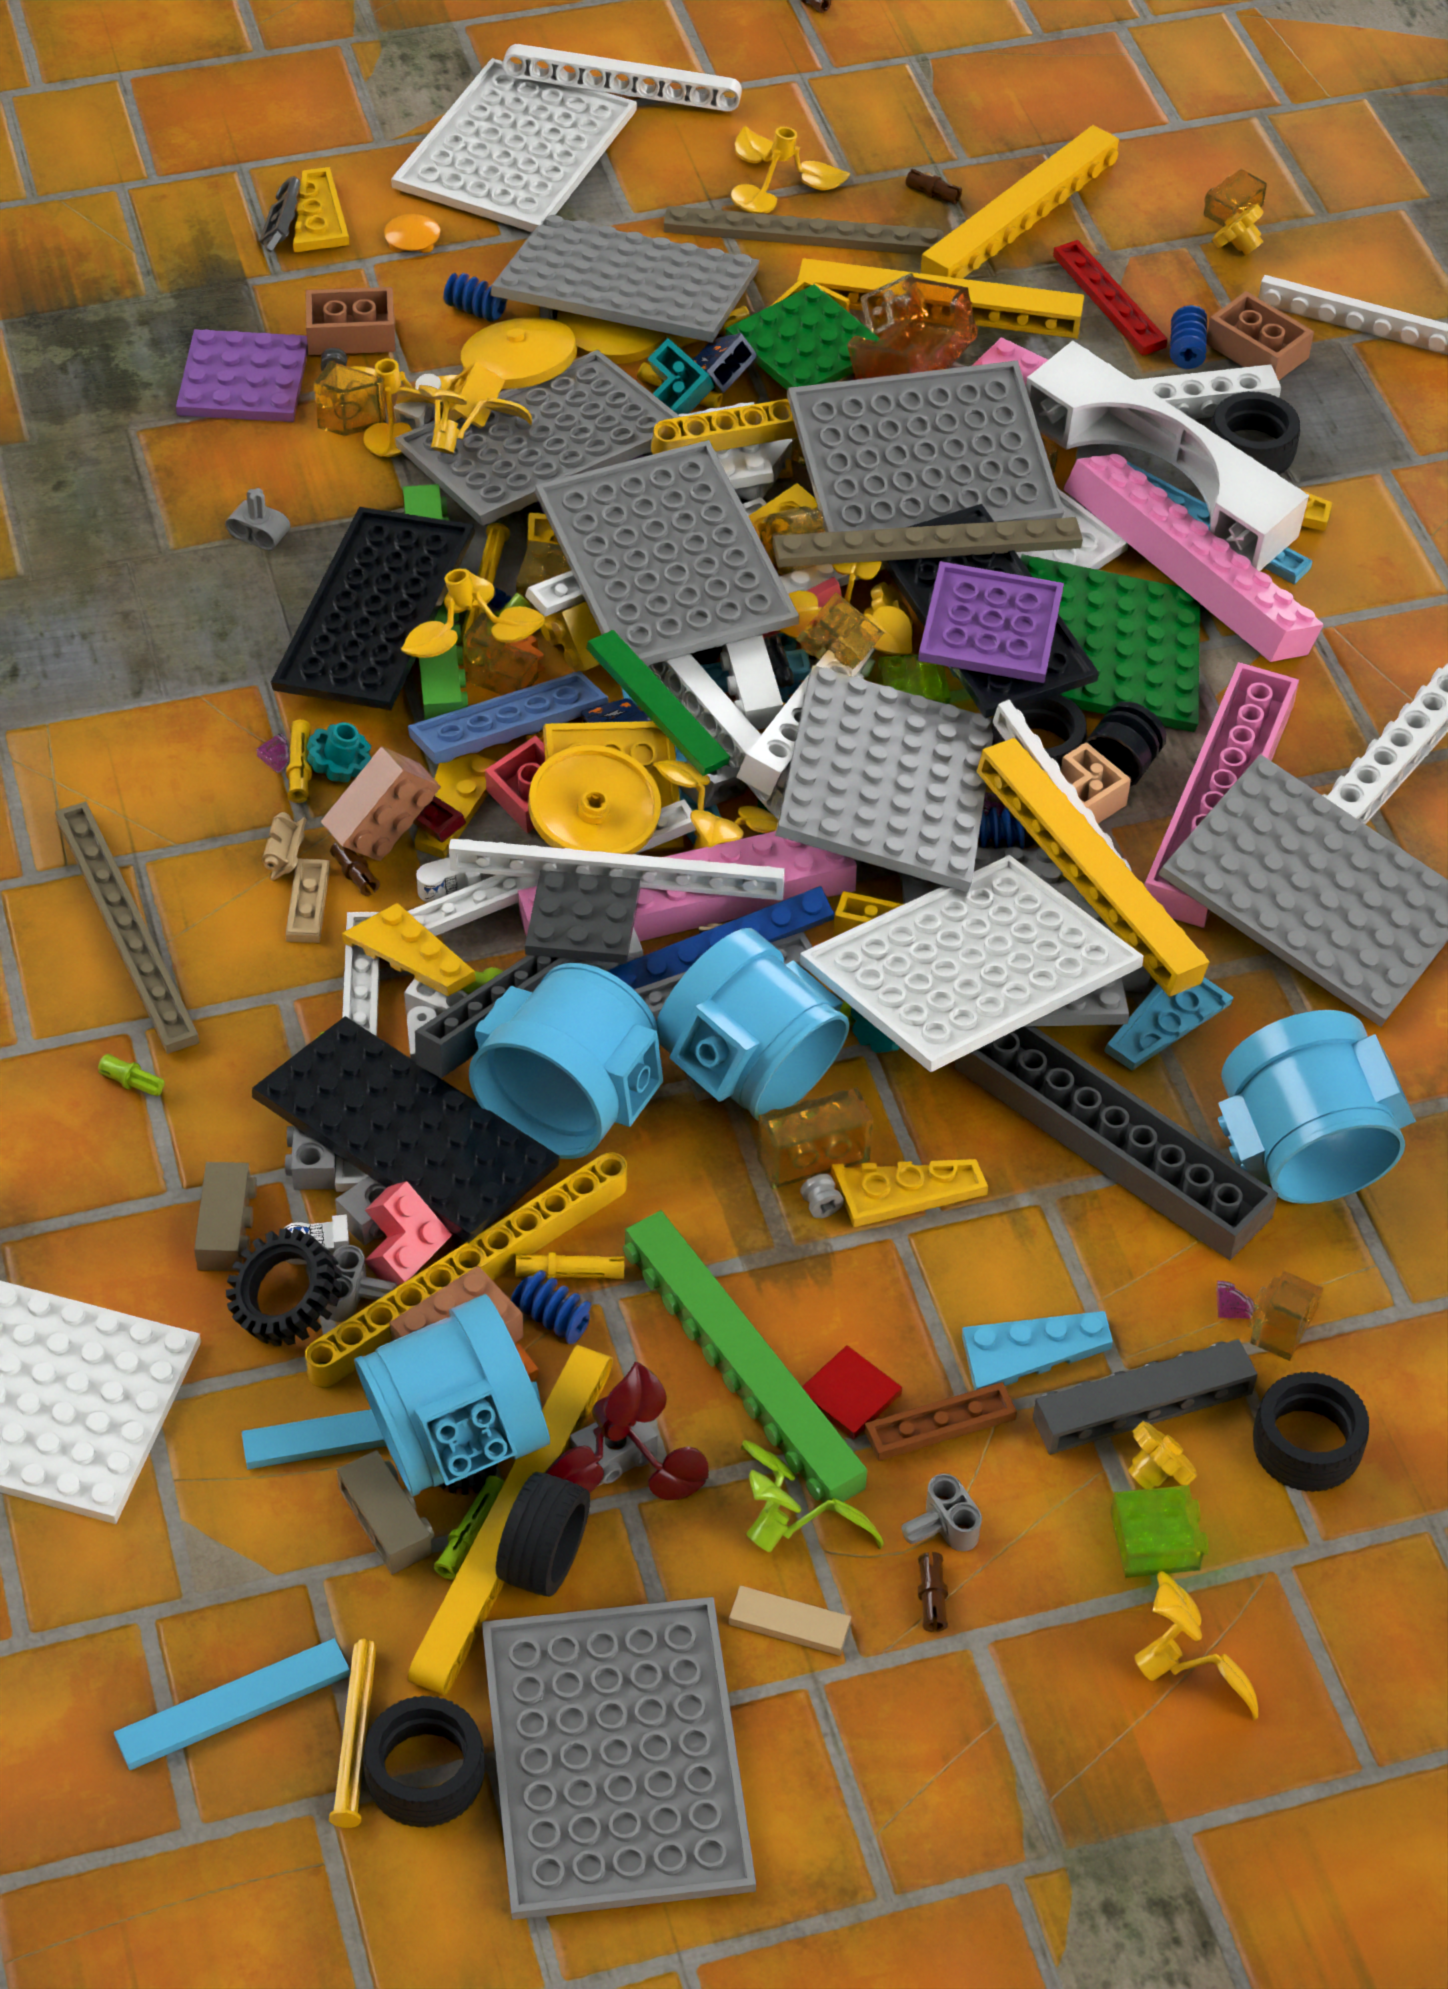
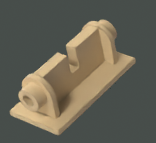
[262,812,307,881]

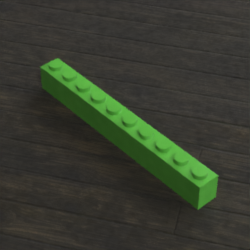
[403,484,468,720]
[623,1210,868,1503]

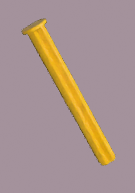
[461,523,510,645]
[329,1639,377,1828]

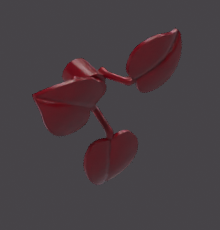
[544,1362,709,1500]

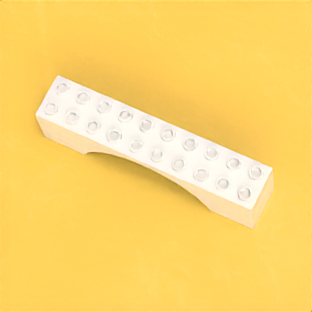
[1026,341,1309,571]

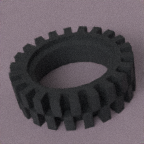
[226,1228,342,1346]

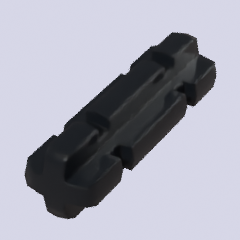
[764,635,794,688]

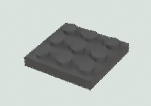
[525,870,640,964]

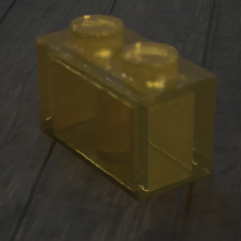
[1204,169,1267,227]

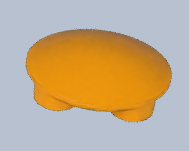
[384,214,440,253]

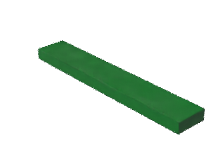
[586,630,731,776]

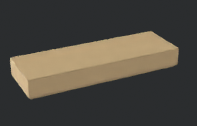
[286,859,330,943]
[729,1585,851,1656]

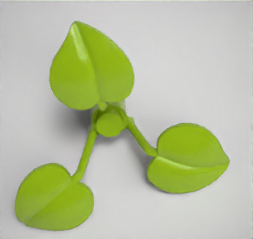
[740,1440,884,1552]

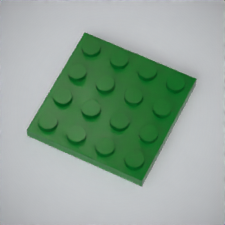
[725,284,889,391]

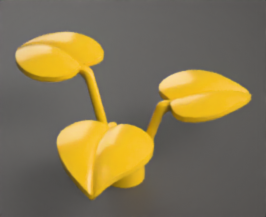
[731,126,850,214]
[330,358,458,457]
[396,385,532,454]
[775,561,912,655]
[401,568,545,658]
[653,760,778,850]
[1134,1571,1258,1721]

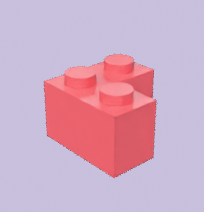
[365,1181,452,1285]

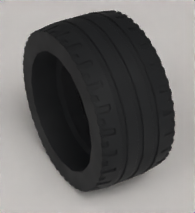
[1210,391,1300,475]
[991,694,1087,772]
[1253,1372,1369,1492]
[495,1472,590,1597]
[363,1695,485,1828]

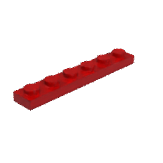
[1053,240,1168,356]

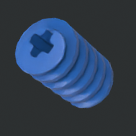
[443,273,508,322]
[1170,305,1207,369]
[979,807,1026,849]
[511,1270,592,1344]

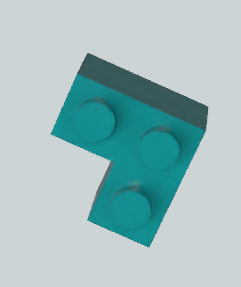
[648,338,715,414]

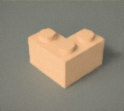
[1061,742,1131,824]

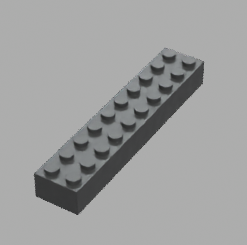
[954,1026,1278,1261]

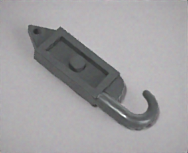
[259,176,300,252]

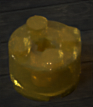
[760,506,825,575]

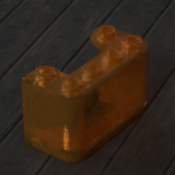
[847,276,978,380]

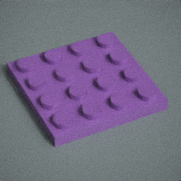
[176,329,308,422]
[918,561,1064,683]

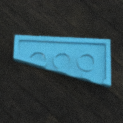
[1104,977,1234,1071]
[962,1311,1113,1390]

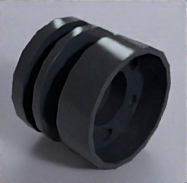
[1085,701,1167,787]

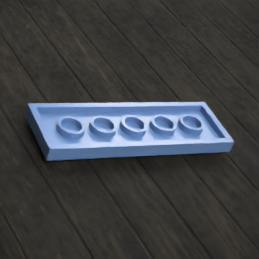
[408,671,608,764]

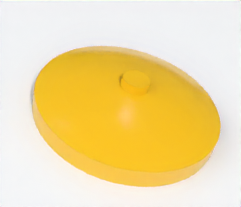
[557,310,667,364]
[461,317,577,389]
[528,745,661,855]

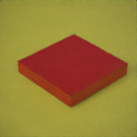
[802,1345,902,1440]

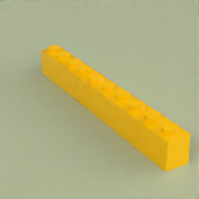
[921,125,1119,279]
[797,258,1084,339]
[976,738,1210,997]

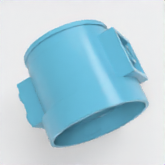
[656,928,849,1122]
[469,963,663,1159]
[1218,1010,1416,1204]
[354,1294,550,1497]

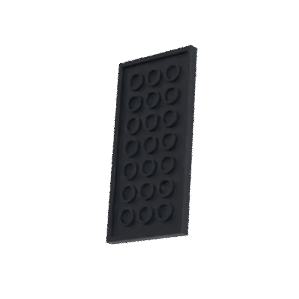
[882,504,1099,719]
[271,507,475,710]
[252,1016,560,1243]

